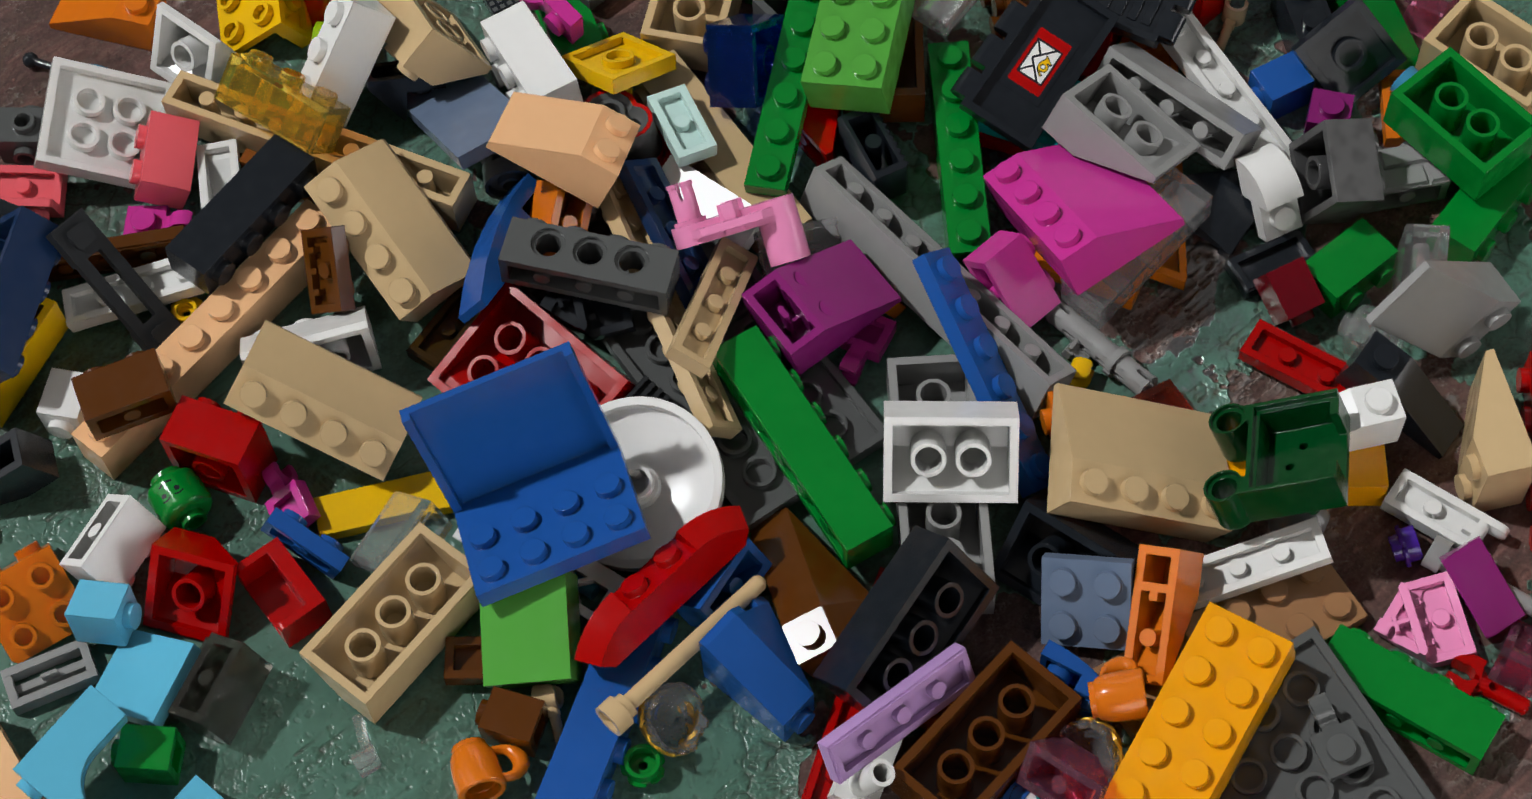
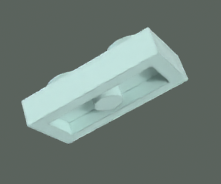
[647,84,717,168]

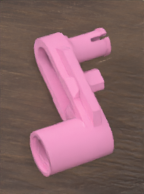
[665,179,811,267]

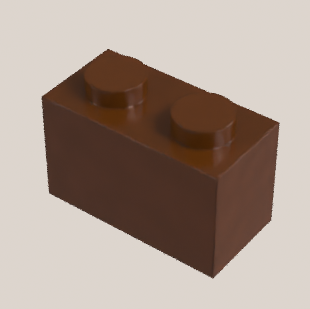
[71,348,177,441]

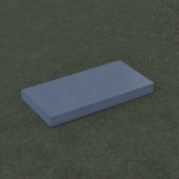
[407,75,509,170]

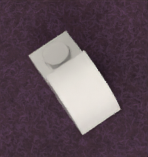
[1235,143,1304,242]

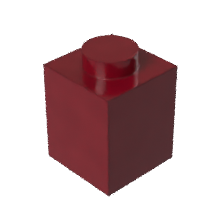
[1253,256,1325,327]

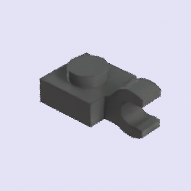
[1307,692,1374,783]

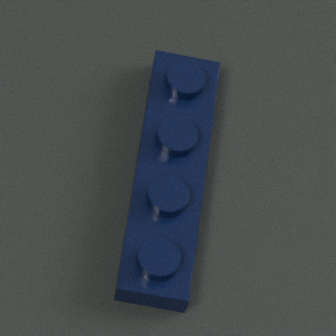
[619,157,709,309]

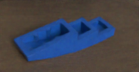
[458,173,537,324]

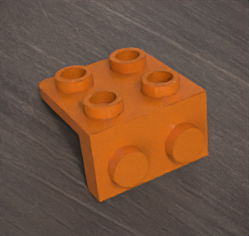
[0,540,75,663]

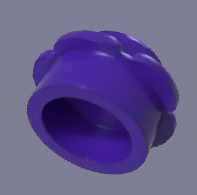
[1388,525,1423,567]

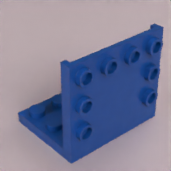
[399,341,651,607]

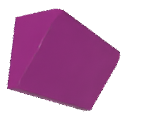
[1439,536,1525,639]

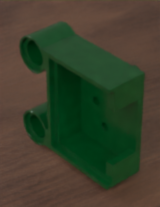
[1203,388,1350,530]

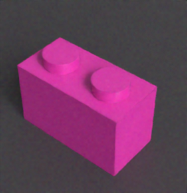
[963,230,1061,328]

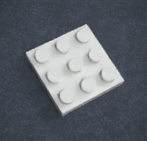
[34,56,172,189]

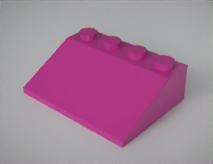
[982,144,1185,296]

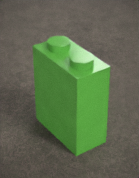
[479,572,583,689]

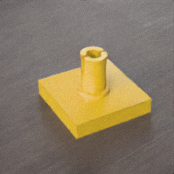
[562,32,676,95]

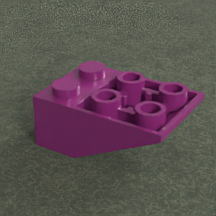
[741,239,902,376]

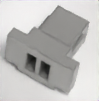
[1061,338,1090,360]

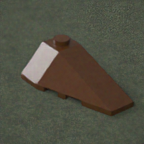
[750,507,869,679]

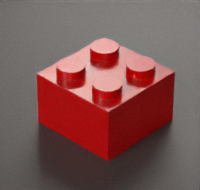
[159,395,278,503]

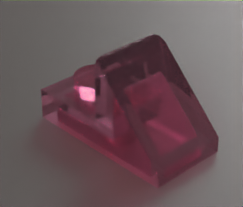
[1403,0,1459,39]

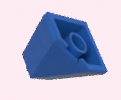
[699,596,815,742]

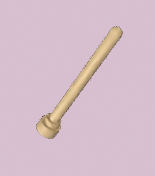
[595,575,766,736]

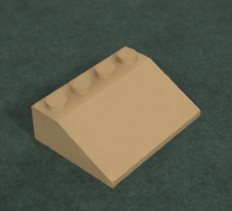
[1047,383,1232,542]

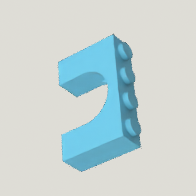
[13,685,224,799]

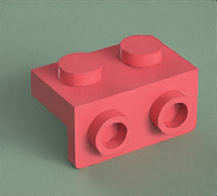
[0,165,68,220]

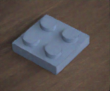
[1041,552,1135,651]

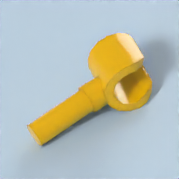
[1069,357,1094,388]

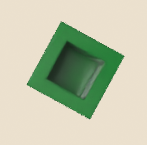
[111,724,186,786]

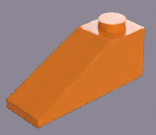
[49,0,167,51]
[1124,544,1204,686]

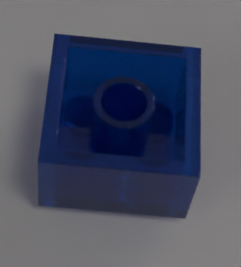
[703,14,784,108]

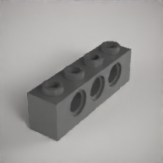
[498,216,680,316]

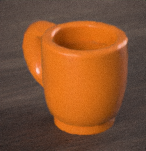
[1087,657,1149,722]
[450,737,530,799]

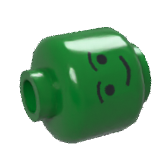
[147,466,213,531]

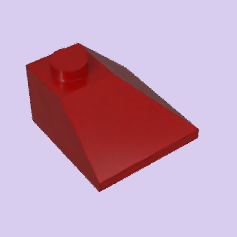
[143,527,238,647]

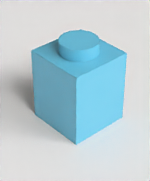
[64,579,142,647]

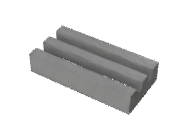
[0,641,101,716]

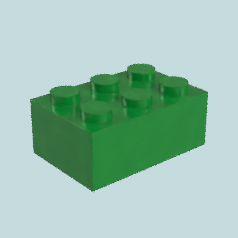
[1383,47,1532,201]

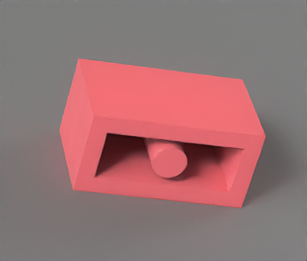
[129,110,200,210]

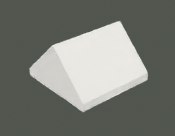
[150,2,245,86]

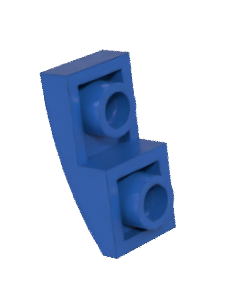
[1040,639,1114,726]

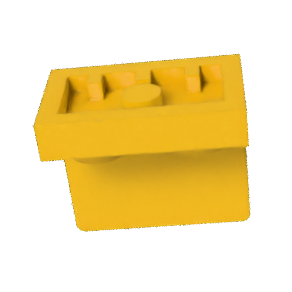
[216,0,313,55]

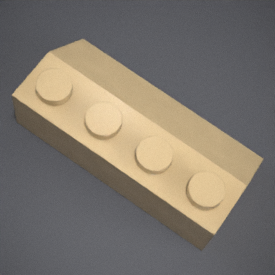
[304,139,471,322]
[223,320,422,481]
[299,522,480,724]

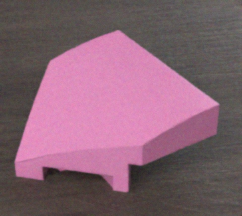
[1373,571,1477,668]

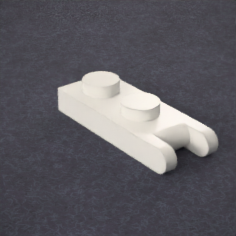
[1380,468,1510,558]

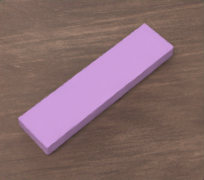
[817,643,975,784]

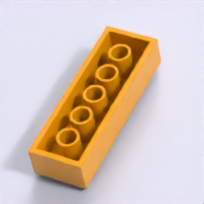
[1101,601,1296,799]

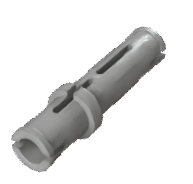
[1045,300,1158,399]

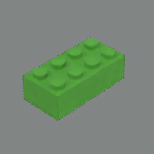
[801,0,915,114]

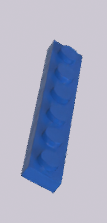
[912,247,1050,498]

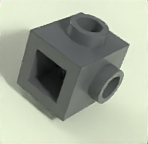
[0,105,44,165]

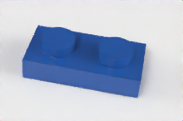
[260,507,350,580]

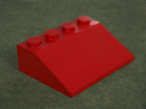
[427,282,636,405]

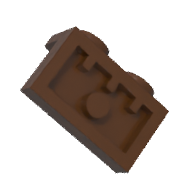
[301,225,355,314]

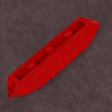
[574,506,749,667]

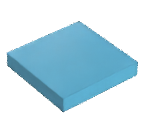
[95,630,202,726]

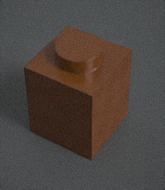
[475,686,549,758]

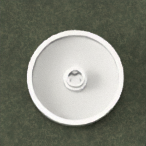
[597,396,725,572]

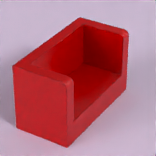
[237,537,333,648]

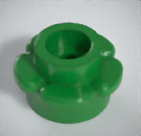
[620,744,665,788]

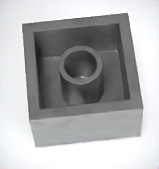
[1289,118,1385,225]

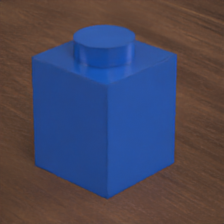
[1248,51,1315,120]

